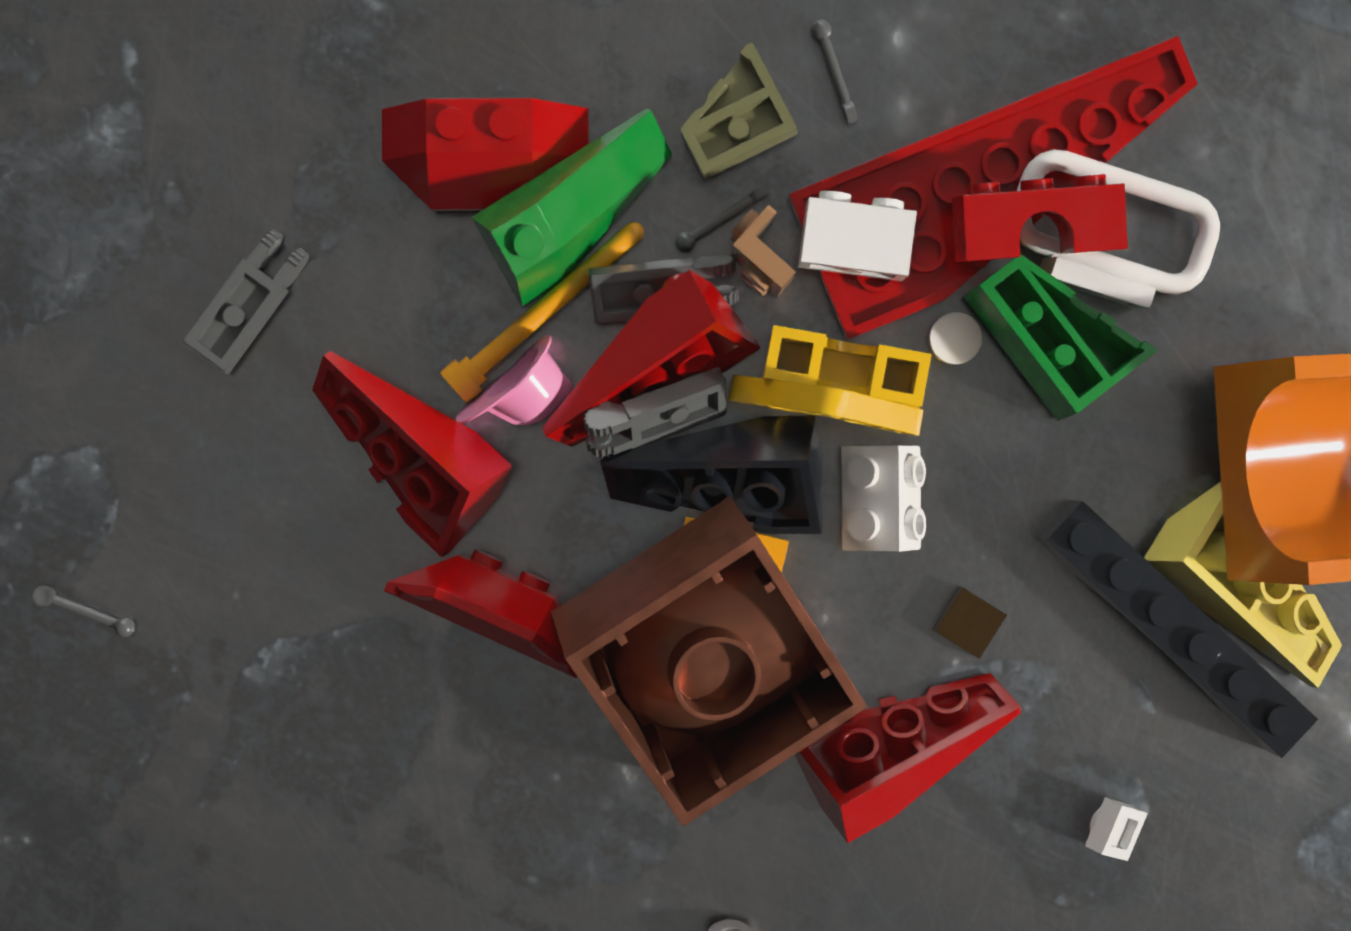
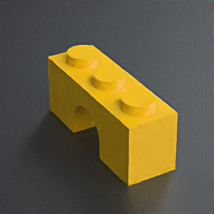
[762,325,932,408]

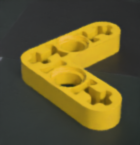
[728,375,924,436]

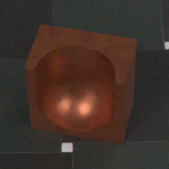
[551,496,868,827]

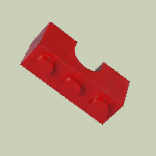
[952,174,1128,262]

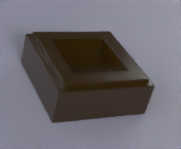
[933,586,1007,659]

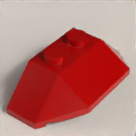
[382,98,589,211]
[383,549,577,678]

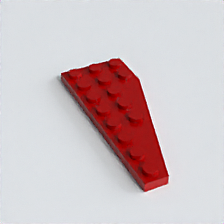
[788,36,1198,341]

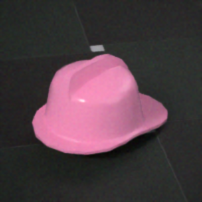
[455,335,572,425]

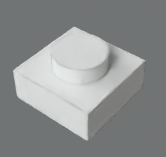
[1085,797,1148,861]

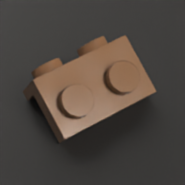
[730,205,796,298]

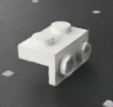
[841,446,926,552]

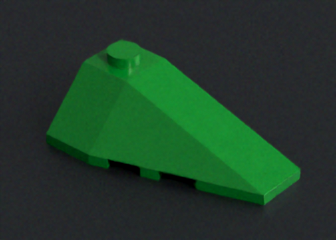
[471,108,672,306]

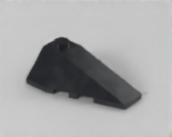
[600,415,823,534]

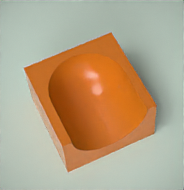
[1213,354,1351,585]

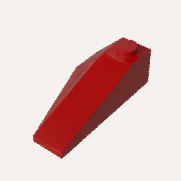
[542,269,761,447]
[312,351,512,558]
[795,673,1021,843]

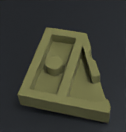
[680,42,798,180]

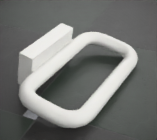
[1017,149,1220,309]

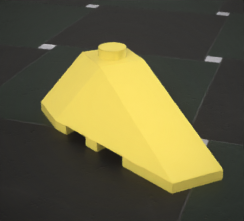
[1144,482,1342,688]

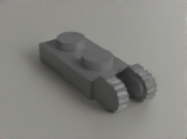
[182,229,310,375]
[588,254,739,324]
[584,367,727,458]

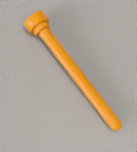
[439,222,644,404]

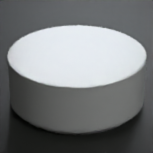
[928,312,982,365]

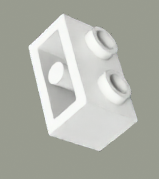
[798,191,917,281]

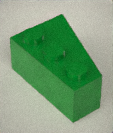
[963,254,1158,421]

